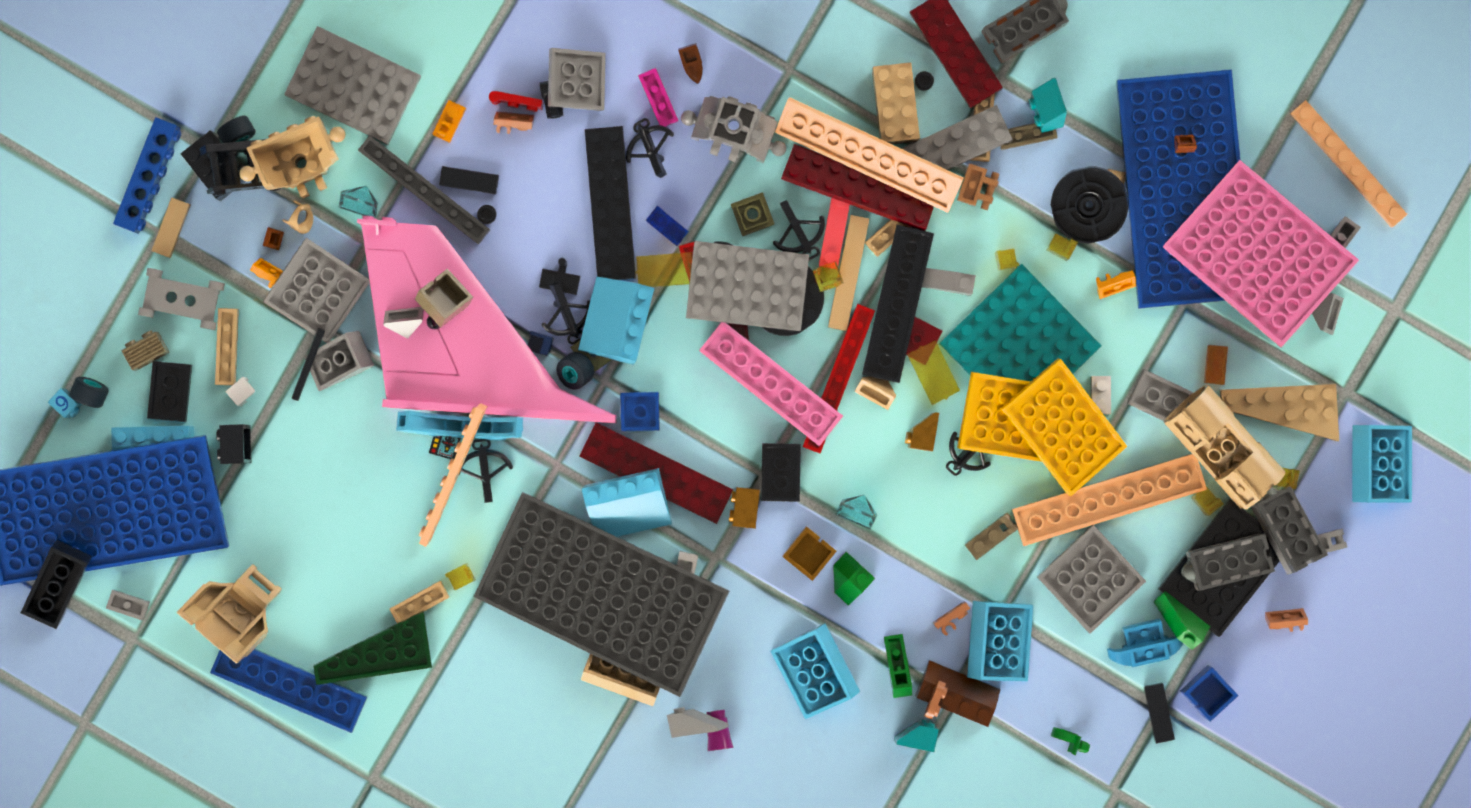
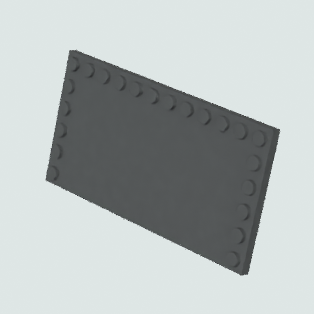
[474,492,730,697]

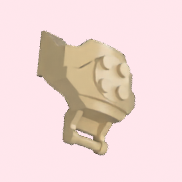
[177,564,282,664]

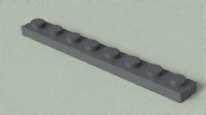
[358,135,490,245]

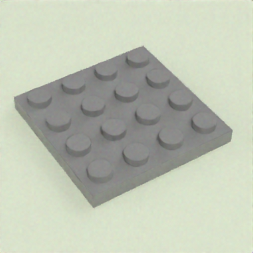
[263,238,370,343]
[1037,525,1146,634]

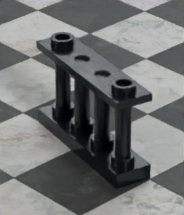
[199,139,281,196]

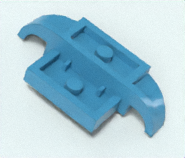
[1107,618,1183,668]

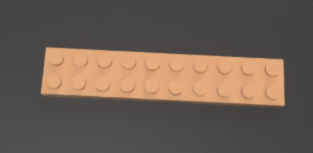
[775,97,964,213]
[1012,454,1207,546]

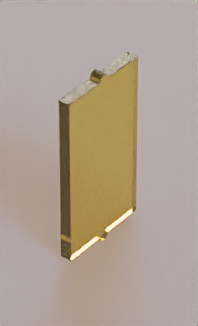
[636,252,692,287]
[907,340,960,405]

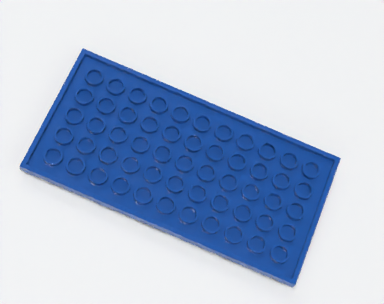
[1116,69,1240,309]
[0,435,229,586]

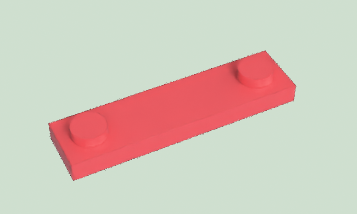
[819,198,850,269]

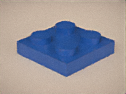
[620,392,660,431]

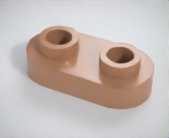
[924,680,948,719]

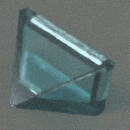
[339,186,378,218]
[835,495,877,529]

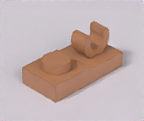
[493,111,534,134]
[933,601,970,636]
[1265,608,1308,632]

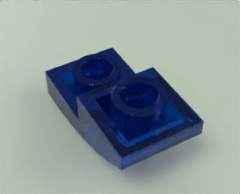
[645,206,689,246]

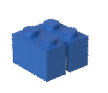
[1180,665,1239,722]

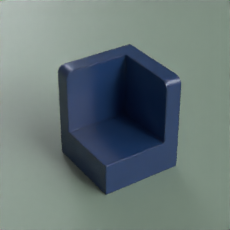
[528,331,554,356]

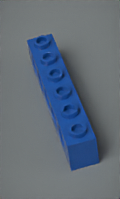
[113,117,181,234]

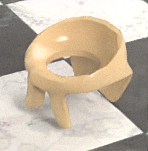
[282,200,314,234]

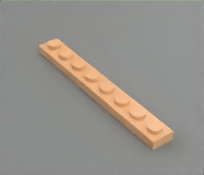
[1290,100,1407,228]
[419,403,488,547]

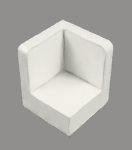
[225,377,255,407]
[677,551,699,573]

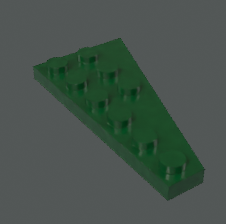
[313,610,432,685]

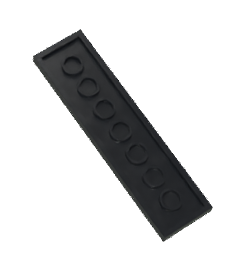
[585,126,636,280]
[862,225,934,383]

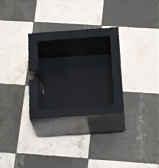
[217,424,252,464]

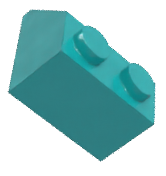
[1029,78,1067,133]
[894,719,939,752]

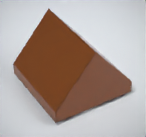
[1174,135,1197,153]
[263,227,284,250]

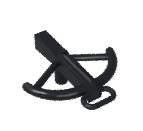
[626,118,674,178]
[773,200,825,261]
[542,282,590,345]
[946,432,991,476]
[458,439,513,503]

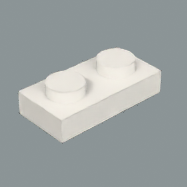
[1091,376,1111,414]

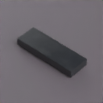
[439,166,499,194]
[1143,683,1175,744]

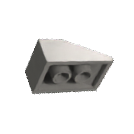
[304,331,374,391]

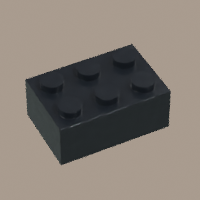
[180,130,246,201]

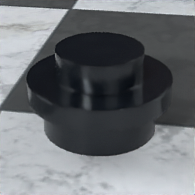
[915,71,934,91]
[477,205,497,224]

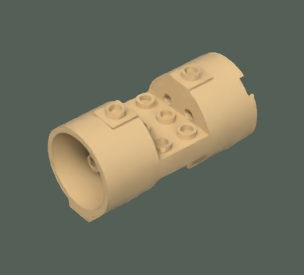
[1164,384,1286,510]

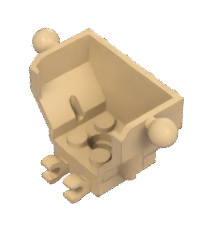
[239,116,346,199]

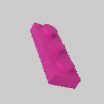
[638,68,678,127]

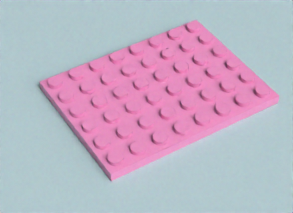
[1163,160,1359,348]

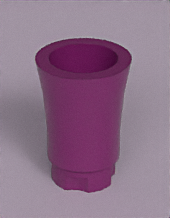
[706,710,734,751]

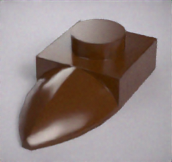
[678,43,703,84]

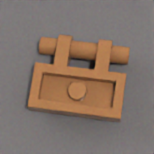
[957,163,1000,210]

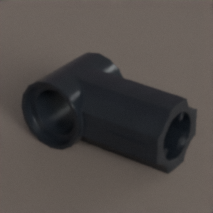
[539,81,564,119]

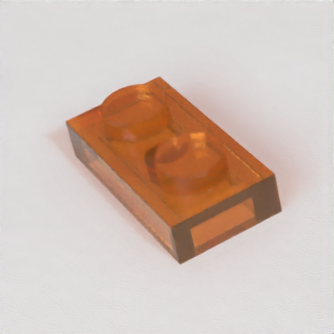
[1204,345,1228,385]

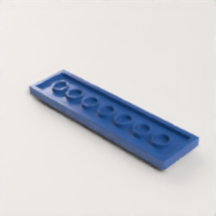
[210,649,367,733]

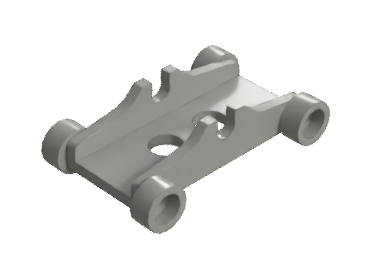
[138,268,225,330]

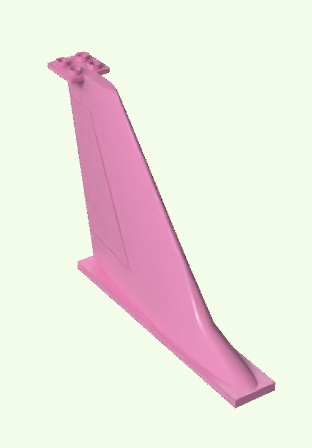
[357,216,617,423]

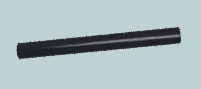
[292,328,325,401]

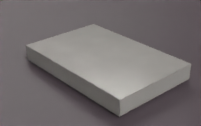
[1127,369,1193,421]

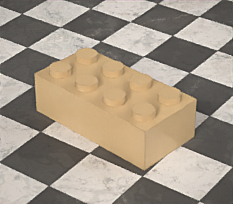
[872,62,920,145]

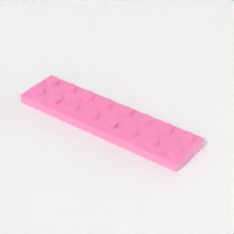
[699,322,843,446]

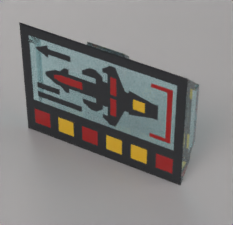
[429,436,461,459]

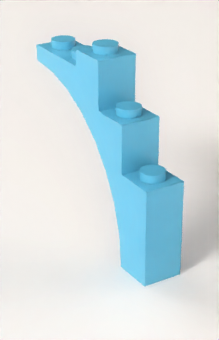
[396,410,523,441]

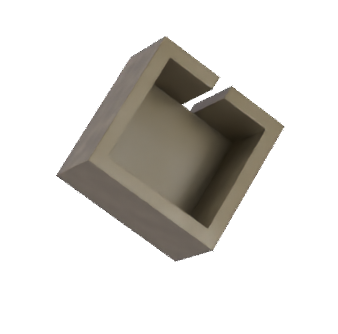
[415,269,473,328]

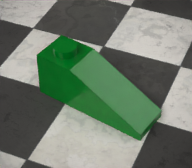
[1154,591,1210,650]
[884,634,912,698]

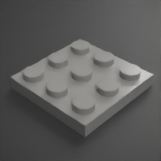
[548,48,606,111]

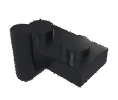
[539,258,581,295]

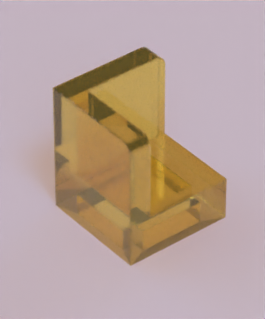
[1047,234,1078,261]
[995,249,1019,271]
[813,262,844,292]
[1272,468,1300,489]
[1191,487,1224,516]
[445,563,476,590]

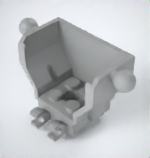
[681,96,786,163]

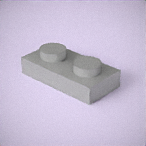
[106,590,150,620]

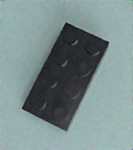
[20,540,92,629]

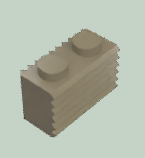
[121,330,170,371]

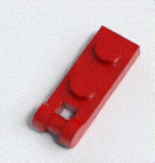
[489,91,544,112]

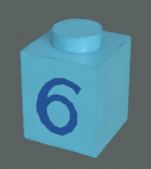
[48,388,82,418]

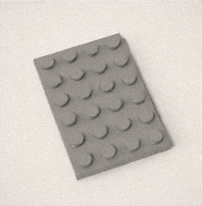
[284,26,421,145]
[686,241,809,331]

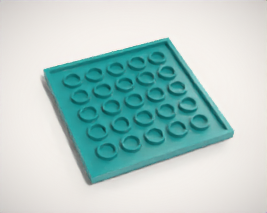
[939,264,1102,382]

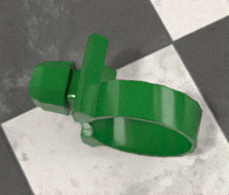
[1051,727,1090,755]

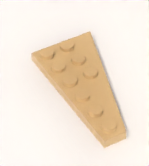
[1220,384,1339,441]

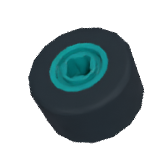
[217,115,256,143]
[556,352,594,390]
[70,377,109,408]

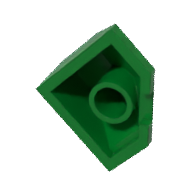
[833,552,875,606]

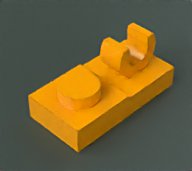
[432,100,466,143]
[250,258,283,288]
[1096,270,1136,299]

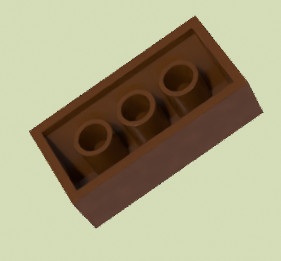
[915,660,1001,727]

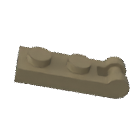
[965,512,1018,560]

